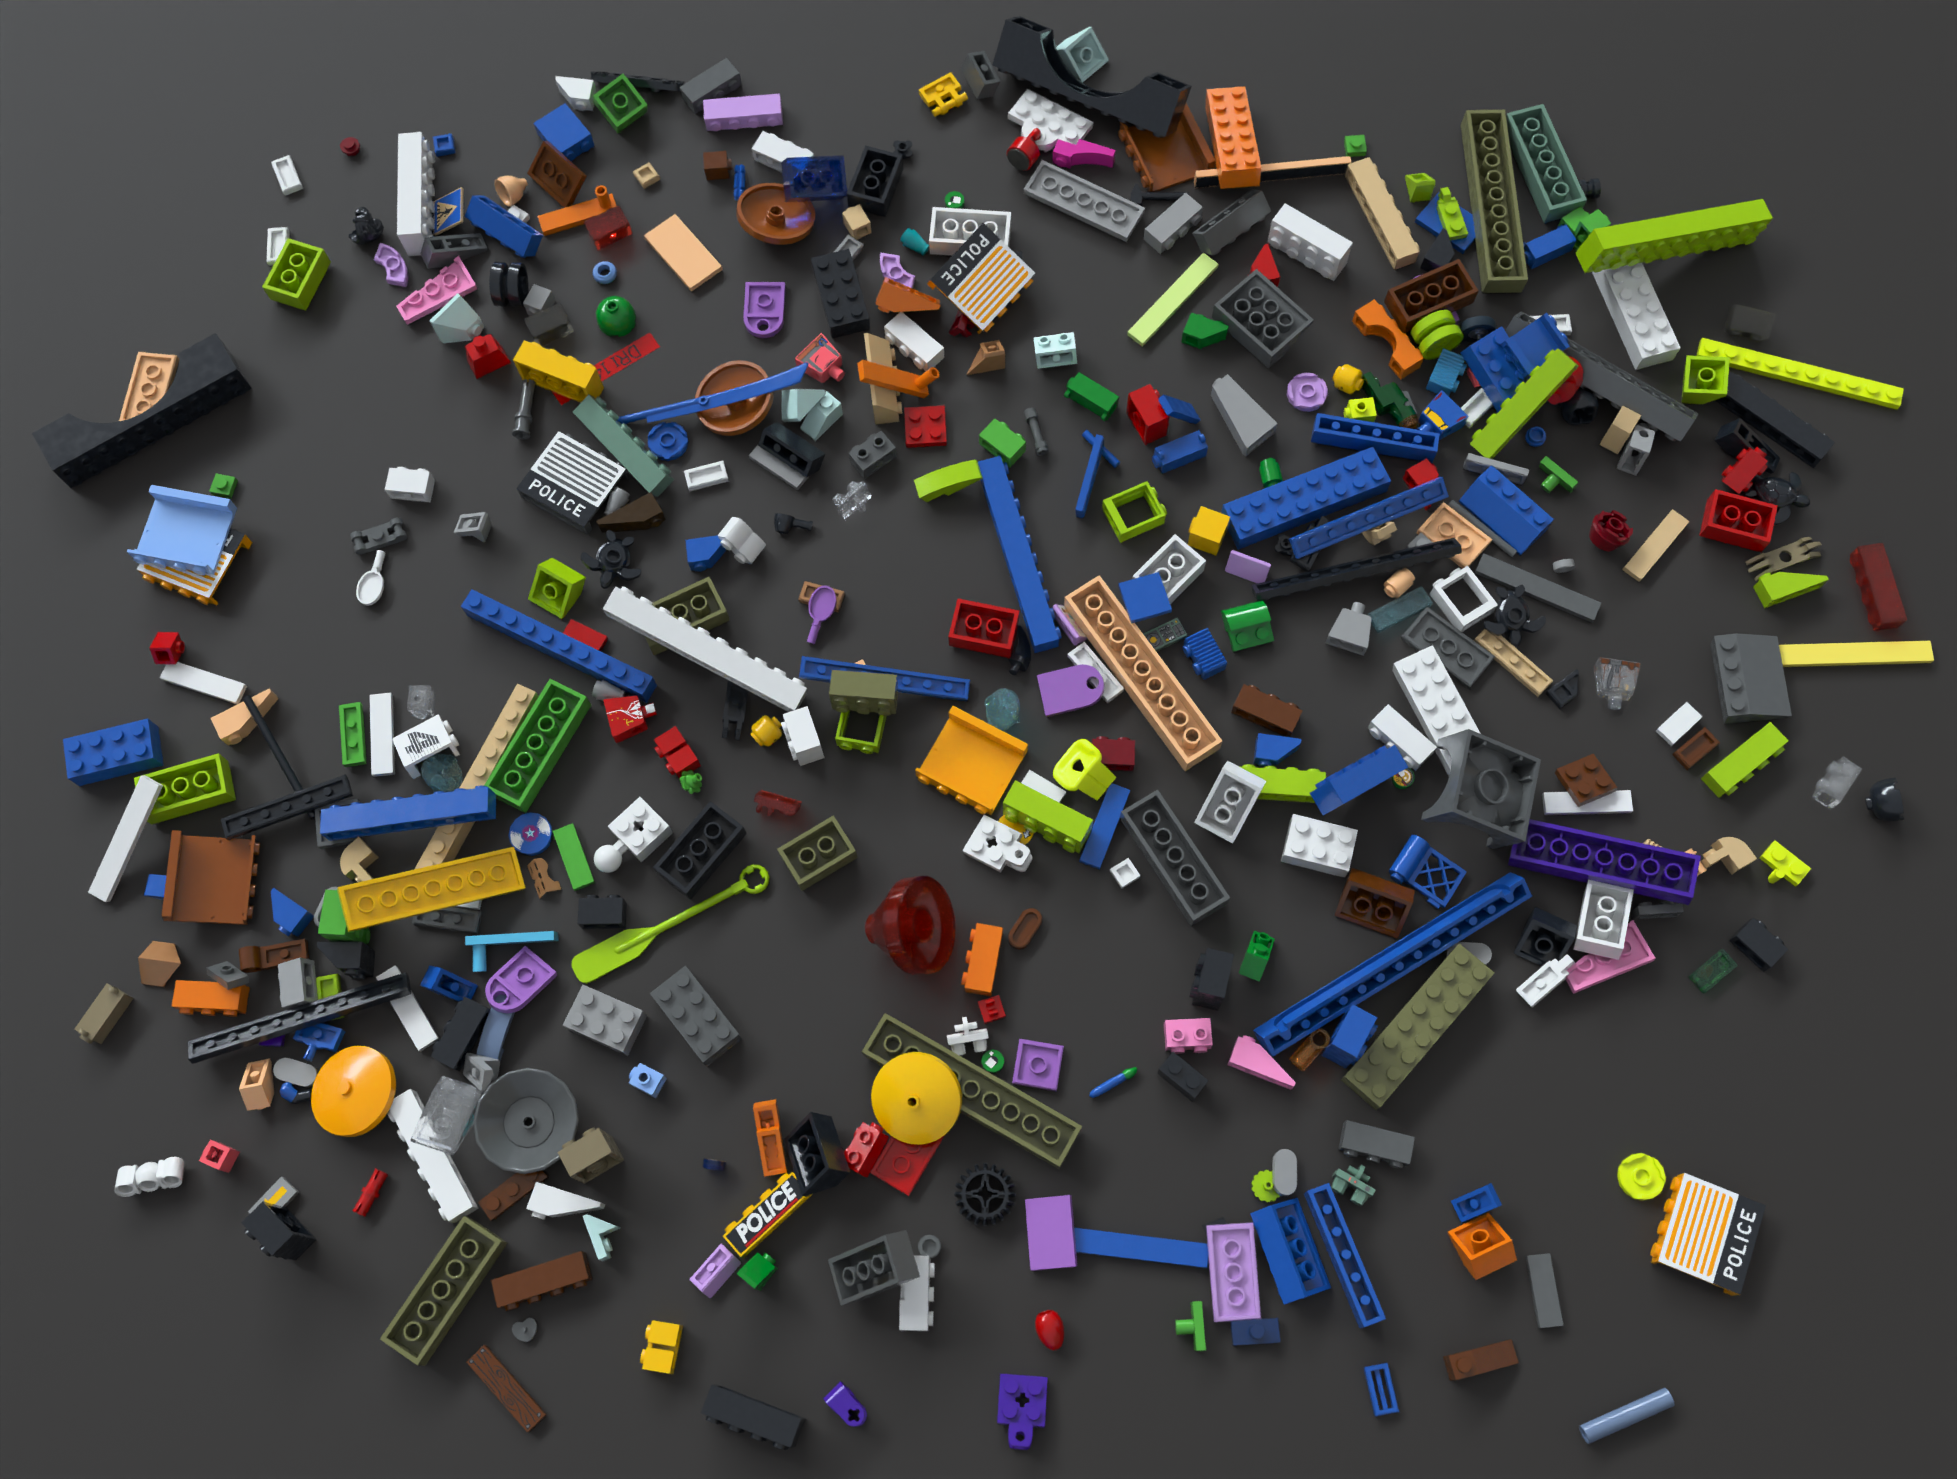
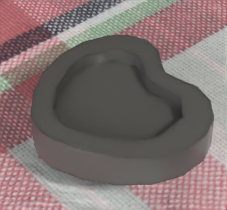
[512,1318,538,1342]

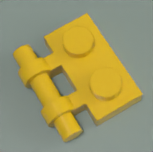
[918,72,968,117]

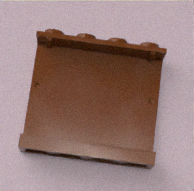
[1118,103,1216,192]
[162,830,260,925]

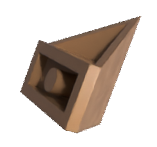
[966,340,1005,375]
[138,941,181,987]

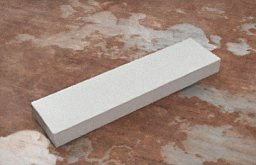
[160,662,247,704]
[370,692,395,777]
[1542,790,1633,815]
[376,965,440,1052]

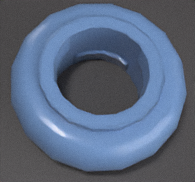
[593,261,617,284]

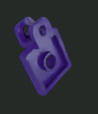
[997,1374,1047,1450]

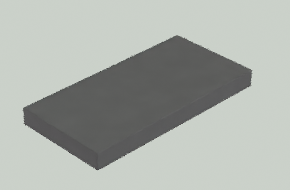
[1401,607,1495,689]

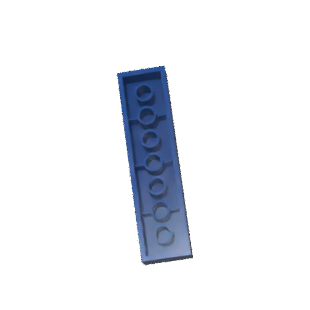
[1221,447,1391,550]

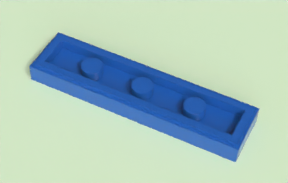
[1075,434,1105,518]
[1079,783,1130,870]

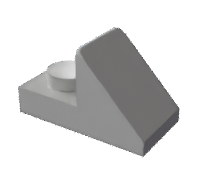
[454,512,492,542]
[463,1053,500,1091]

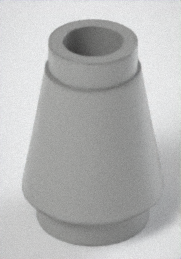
[604,487,630,515]
[592,680,625,701]

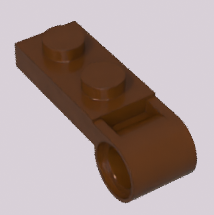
[239,939,310,973]

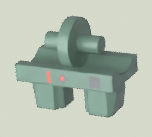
[1331,1164,1375,1207]

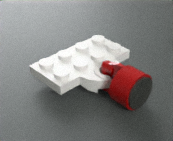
[1007,89,1093,171]

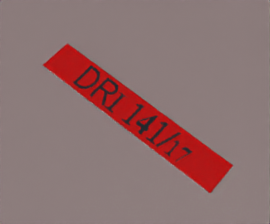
[552,332,660,406]

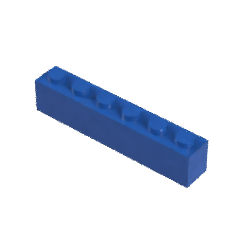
[1311,413,1440,463]
[1304,1183,1386,1328]

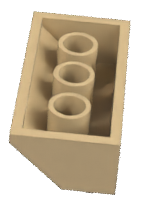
[864,333,902,425]

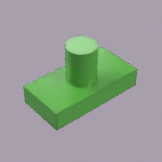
[1539,456,1578,493]
[1175,1301,1206,1351]

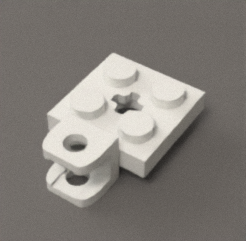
[962,815,1033,872]

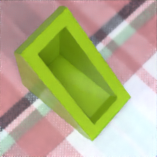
[1405,173,1435,202]

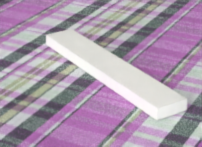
[88,775,163,902]

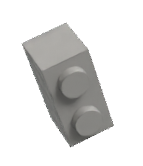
[278,958,318,1009]

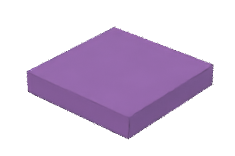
[1012,1039,1064,1092]

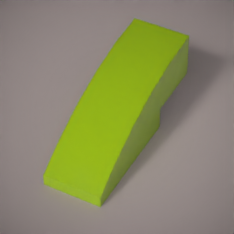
[914,459,983,502]

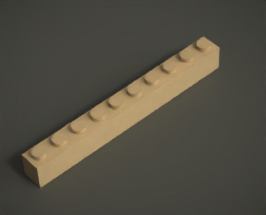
[415,684,539,869]

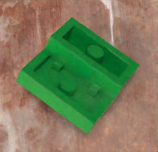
[1221,600,1274,651]

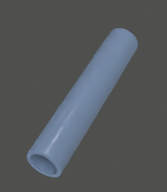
[1579,1388,1675,1444]

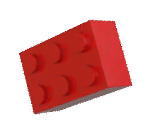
[1699,489,1778,552]
[948,598,1019,658]

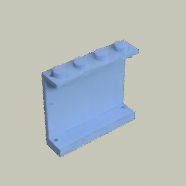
[127,485,237,575]

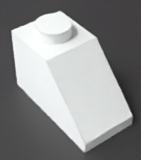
[555,76,597,111]

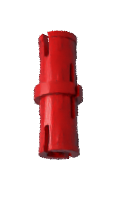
[352,1168,389,1217]

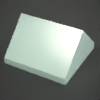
[782,389,826,422]

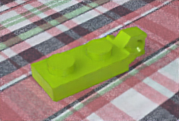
[1436,187,1468,241]

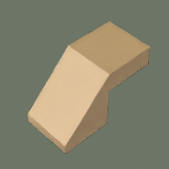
[1599,406,1641,455]

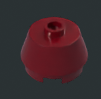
[1589,510,1633,551]

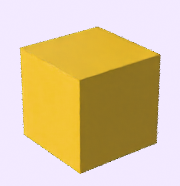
[1187,506,1230,556]

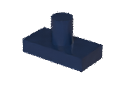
[1230,1318,1280,1346]

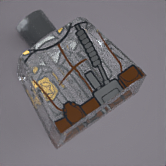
[1594,657,1641,710]

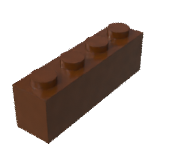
[491,1251,593,1312]

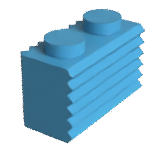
[1426,348,1467,396]

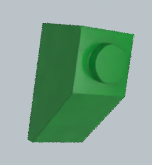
[737,1252,778,1291]

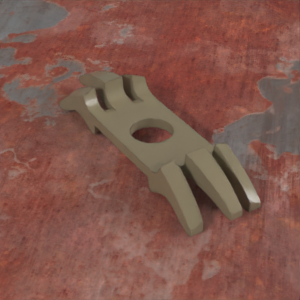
[1745,537,1822,581]

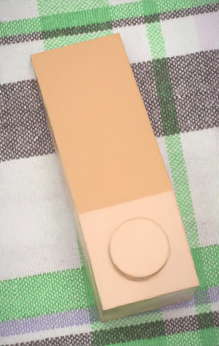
[211,688,278,746]

